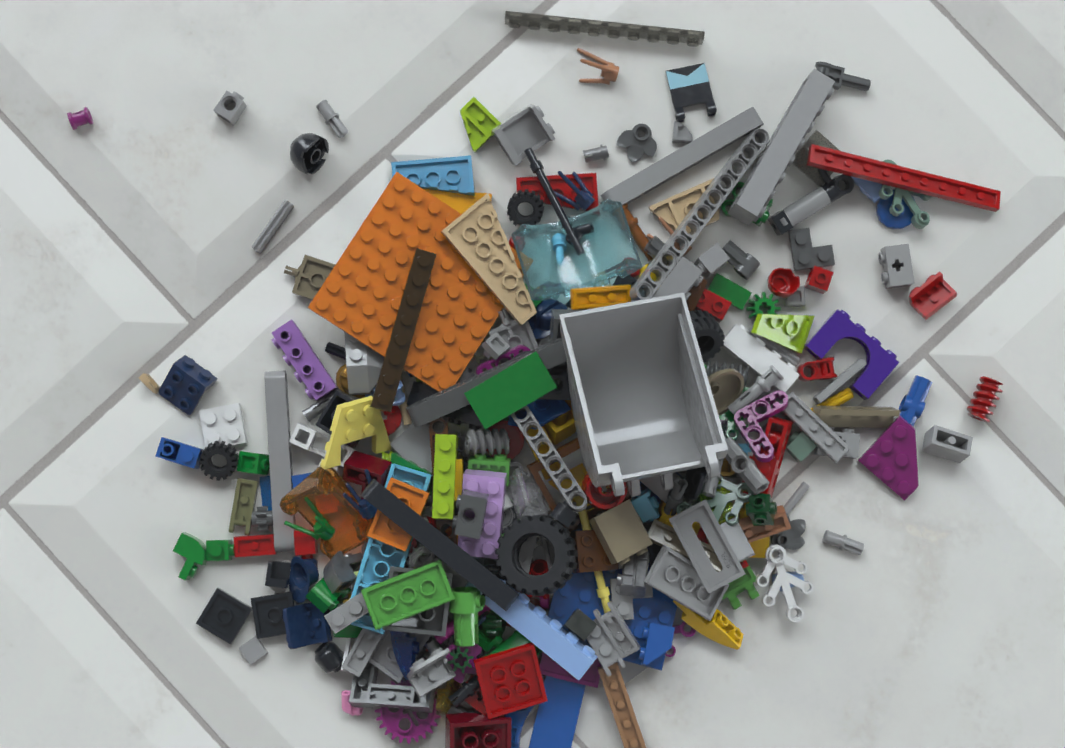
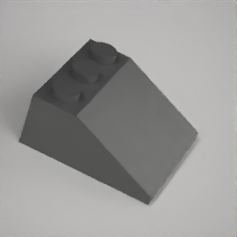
[382,566,453,636]

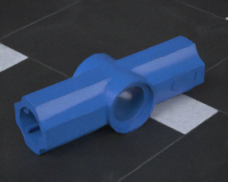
[897,375,932,427]

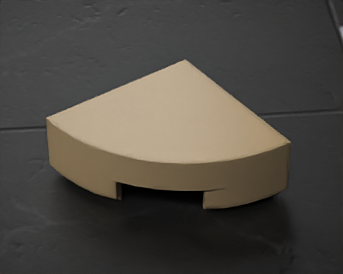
[138,373,160,394]

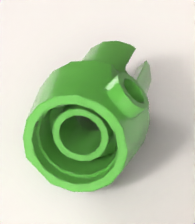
[448,586,486,647]

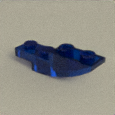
[390,631,420,680]

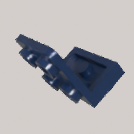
[159,355,218,415]
[283,602,332,649]

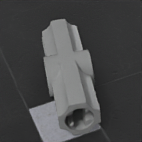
[725,437,770,495]

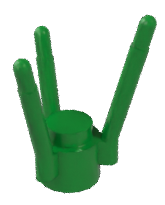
[284,497,335,541]

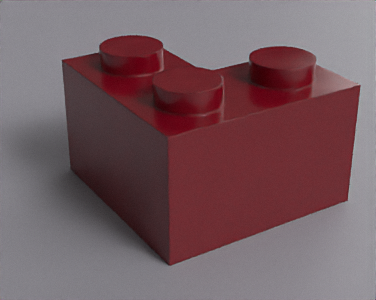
[343,450,392,500]

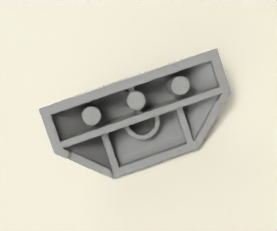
[344,332,384,396]

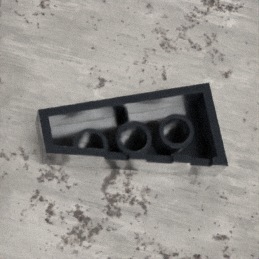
[407,381,485,431]

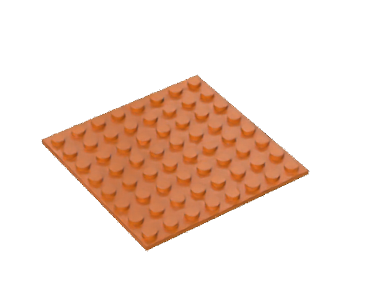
[308,171,533,392]

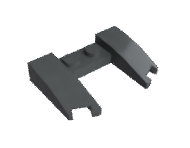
[349,650,436,713]

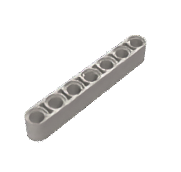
[511,405,588,512]

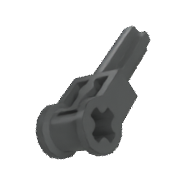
[815,62,871,91]

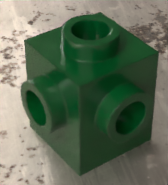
[746,493,777,526]

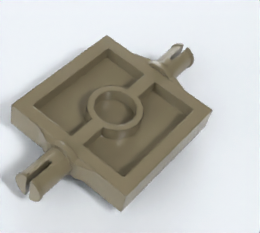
[284,255,336,300]

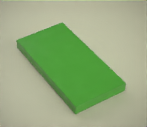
[361,560,455,630]

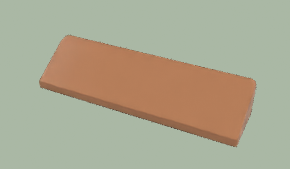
[705,505,791,546]

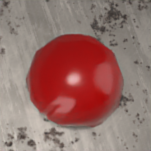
[767,268,800,298]

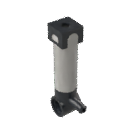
[768,168,854,236]

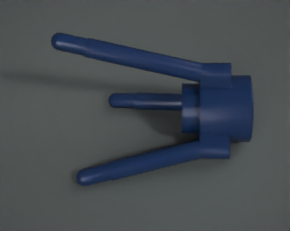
[553,171,595,211]
[342,469,378,520]

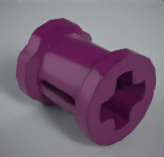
[67,107,93,130]

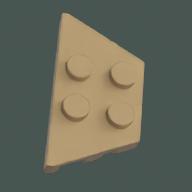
[649,178,720,234]

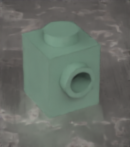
[786,431,817,462]

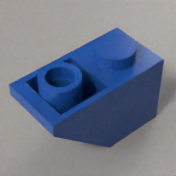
[155,437,204,469]
[638,623,675,665]

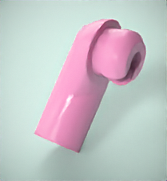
[341,690,363,716]

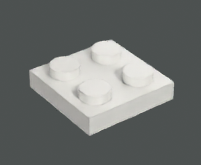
[199,403,247,447]

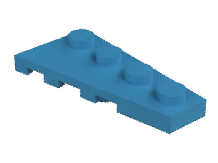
[391,155,475,196]

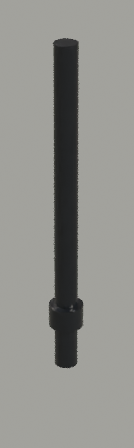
[524,148,585,256]

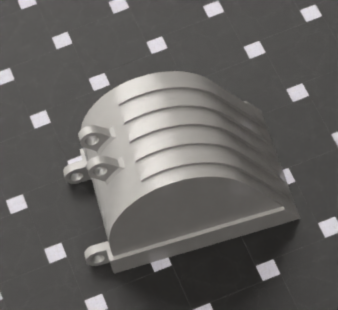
[559,292,728,497]

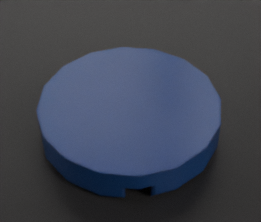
[876,190,915,230]

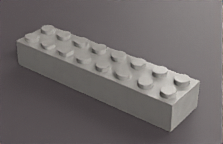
[728,69,835,225]

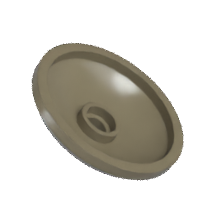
[707,369,744,416]

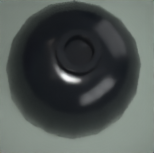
[290,133,329,174]

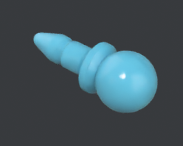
[551,233,567,265]

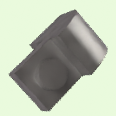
[323,551,363,594]

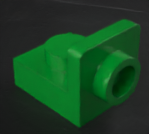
[237,451,270,475]
[206,540,235,561]
[478,624,504,652]

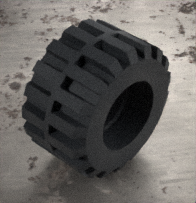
[689,310,725,363]

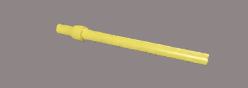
[574,496,611,613]

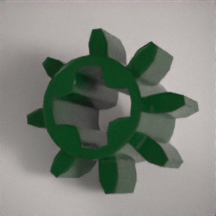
[482,610,506,636]
[447,647,474,673]

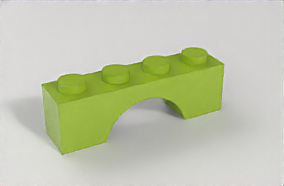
[432,434,458,520]

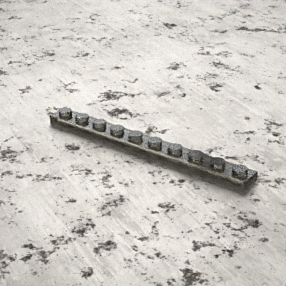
[505,11,705,47]

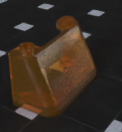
[279,467,374,560]

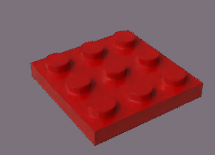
[473,642,548,719]

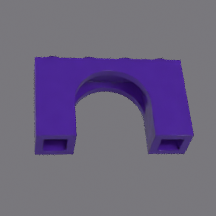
[804,309,899,400]

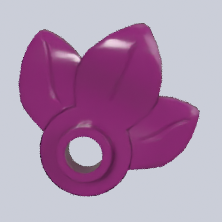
[446,644,482,683]

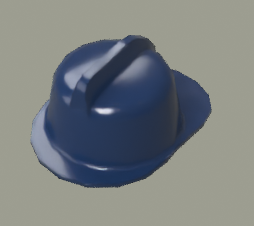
[528,299,568,339]
[289,556,319,603]

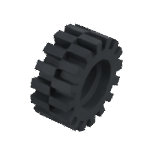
[507,189,544,229]
[199,441,239,481]

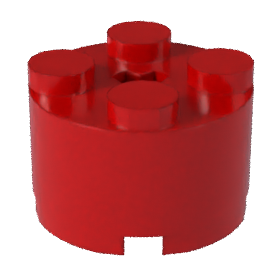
[581,473,627,509]

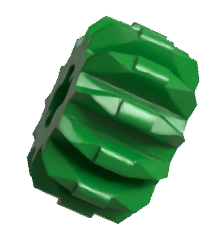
[746,292,781,323]

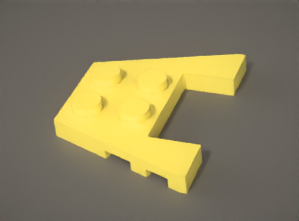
[320,396,391,469]

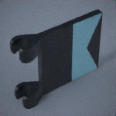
[666,63,717,123]

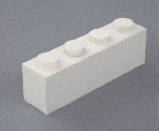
[722,324,799,393]

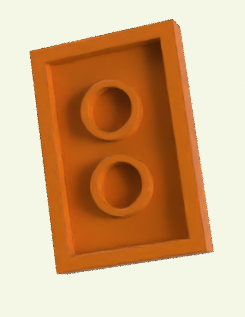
[367,477,430,552]

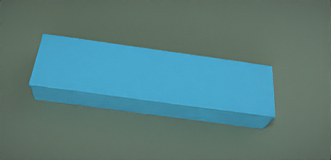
[350,463,433,635]

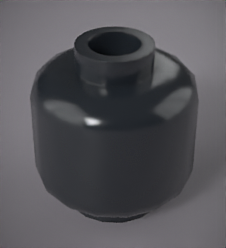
[315,642,344,673]

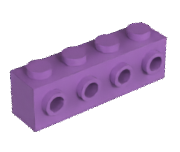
[271,319,338,401]

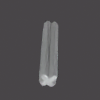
[252,200,294,253]
[749,324,800,367]

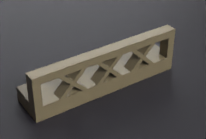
[813,405,900,428]
[648,519,723,572]

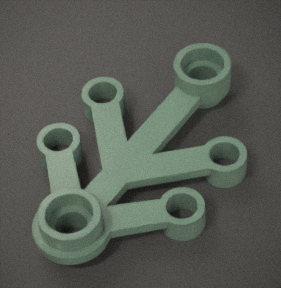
[879,160,932,229]
[677,476,755,526]

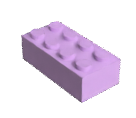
[457,469,507,559]

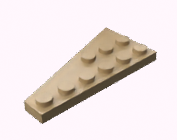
[441,193,537,326]

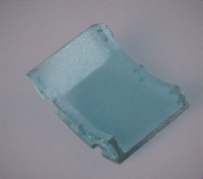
[511,199,642,300]

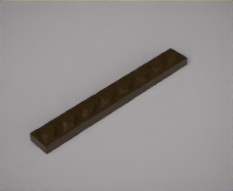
[370,248,436,413]

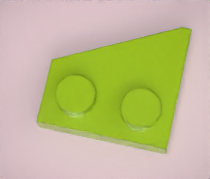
[460,97,501,152]

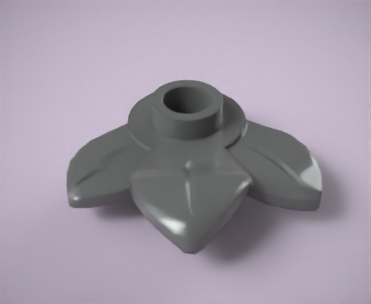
[617,124,657,162]
[771,513,806,550]

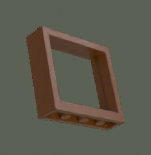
[526,437,631,532]

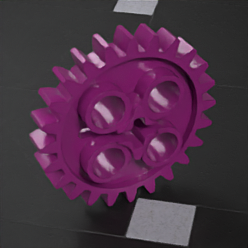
[375,677,442,744]

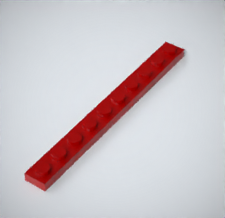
[807,144,1001,212]

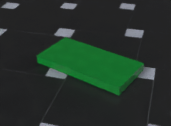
[464,351,557,429]

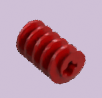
[966,376,1003,422]

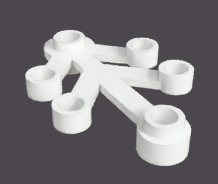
[755,544,814,623]

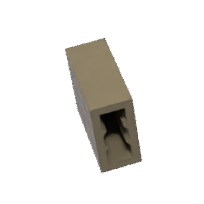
[589,499,653,566]

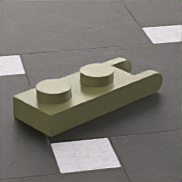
[229,478,259,536]

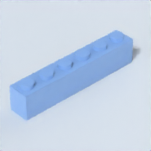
[485,579,598,680]

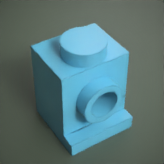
[631,488,660,523]

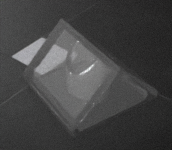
[508,468,548,520]

